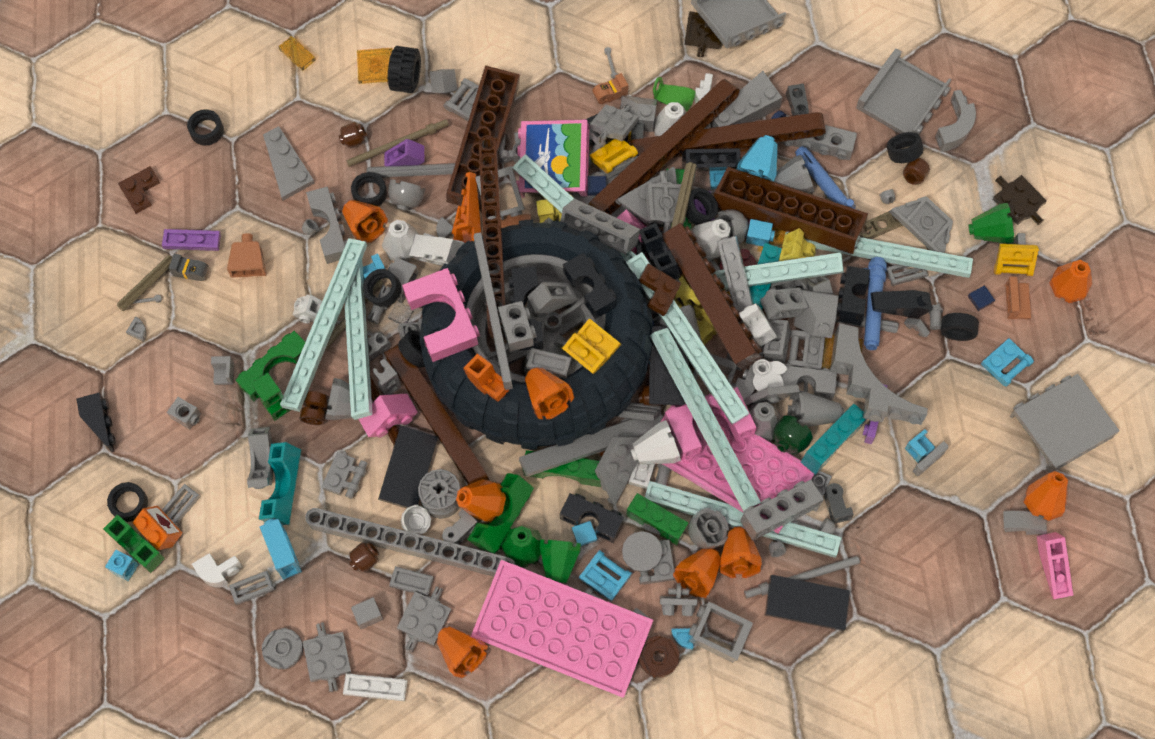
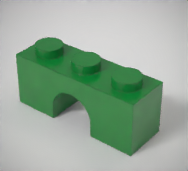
[251,373,291,421]
[626,493,689,546]
[103,514,165,573]

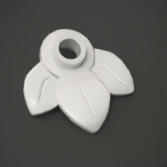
[752,359,787,392]

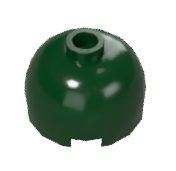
[773,415,813,454]

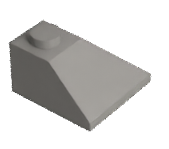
[620,96,657,132]
[794,289,838,338]

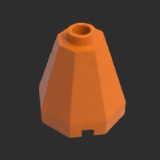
[342,200,388,243]
[1049,260,1092,303]
[525,368,574,419]
[1024,471,1068,521]
[456,479,506,522]
[720,527,762,578]
[673,548,721,598]
[437,626,488,678]

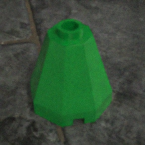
[968,203,1014,244]
[501,524,542,568]
[540,539,581,584]

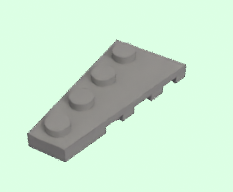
[263,126,315,200]

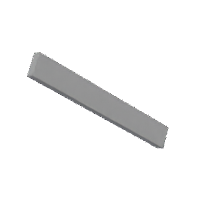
[473,233,513,390]
[519,413,663,477]

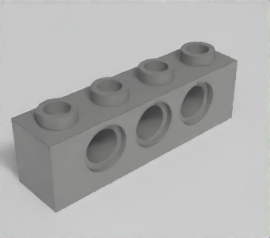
[779,115,857,160]
[560,199,640,254]
[740,480,824,541]

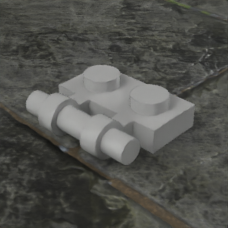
[321,452,368,499]

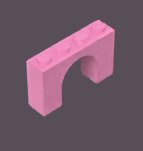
[402,268,480,362]
[664,387,757,460]

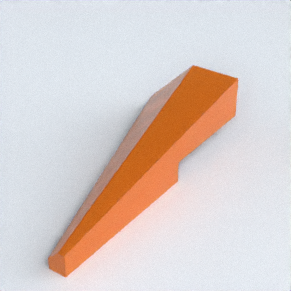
[452,172,481,243]

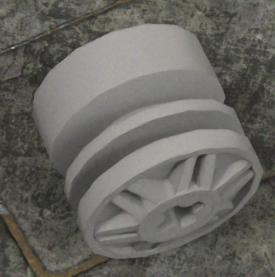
[418,469,461,519]

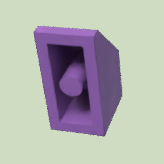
[384,139,425,166]

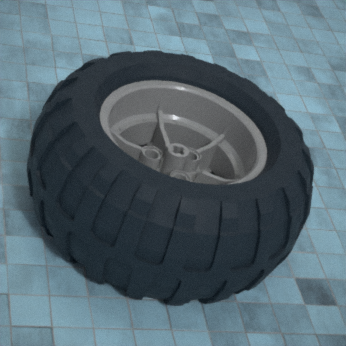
[420,220,652,450]

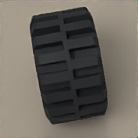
[388,45,421,94]

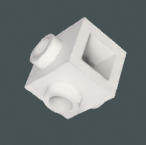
[293,295,322,324]

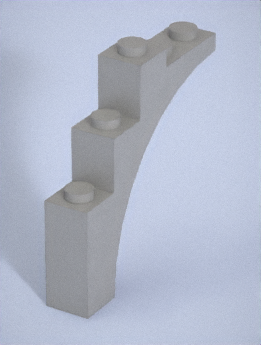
[830,323,928,425]

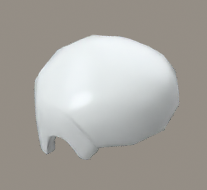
[401,505,431,535]

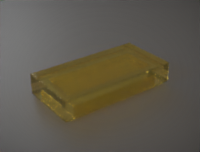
[278,36,316,71]

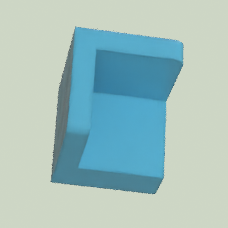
[363,253,385,280]
[905,429,935,463]

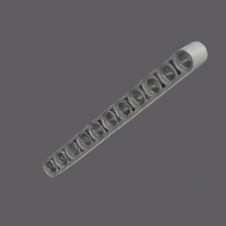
[305,508,515,577]

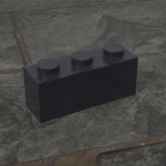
[681,149,740,171]

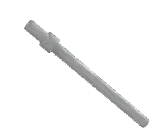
[744,556,860,599]

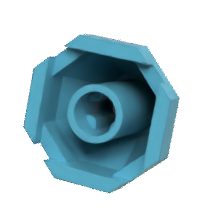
[736,135,778,182]

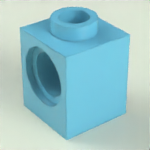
[746,219,775,247]
[105,550,139,581]

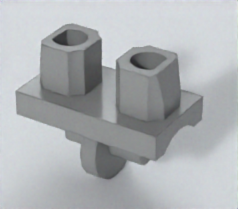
[660,583,697,616]

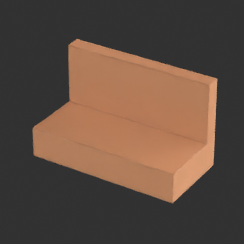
[1005,277,1031,319]

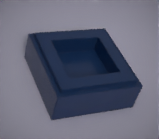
[588,176,606,196]
[968,285,995,311]

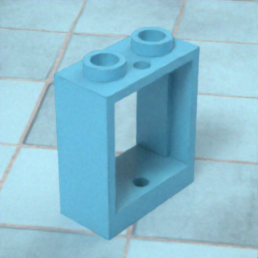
[259,519,302,580]

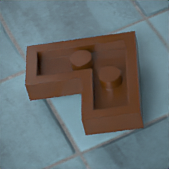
[118,166,160,214]
[639,264,681,316]

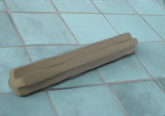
[671,162,697,228]
[117,255,173,311]

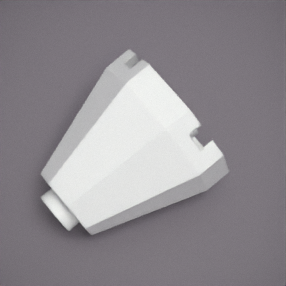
[654,102,686,136]
[692,219,731,261]
[382,220,419,262]
[631,420,681,464]

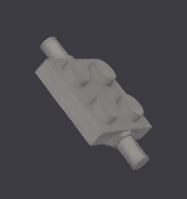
[589,104,639,144]
[645,171,685,233]
[397,586,451,652]
[302,623,351,692]

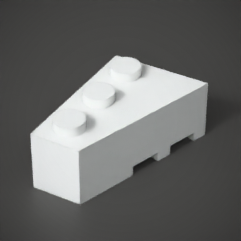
[409,233,464,266]

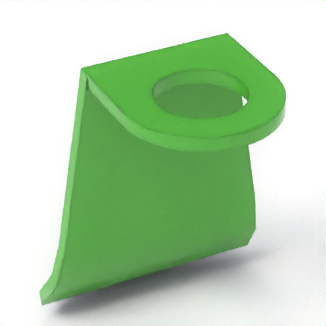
[653,77,695,112]

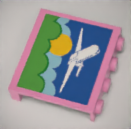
[517,120,590,198]

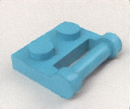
[981,338,1034,387]
[579,550,632,602]

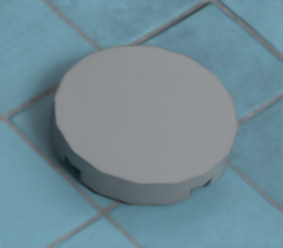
[622,531,662,572]
[262,628,303,670]

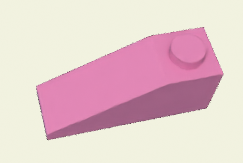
[1037,532,1073,599]

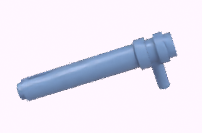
[795,146,858,210]
[863,257,887,350]

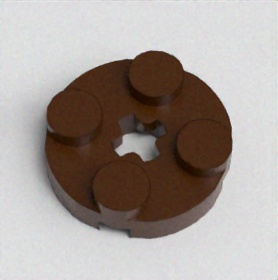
[638,636,680,678]

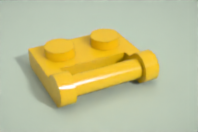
[590,139,638,174]
[994,244,1039,276]

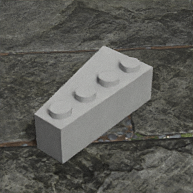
[710,71,782,128]

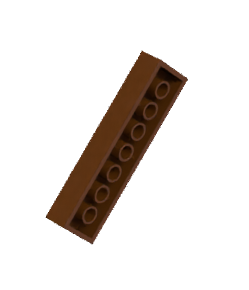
[446,65,520,211]
[714,167,868,254]
[662,223,763,370]

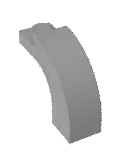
[935,90,976,152]
[247,427,273,489]

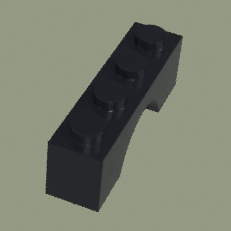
[509,267,544,351]

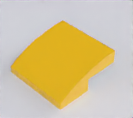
[562,318,621,374]

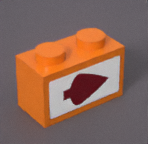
[132,506,182,551]

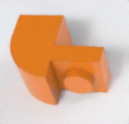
[463,354,510,401]

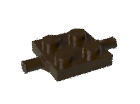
[684,11,720,57]
[993,175,1047,225]

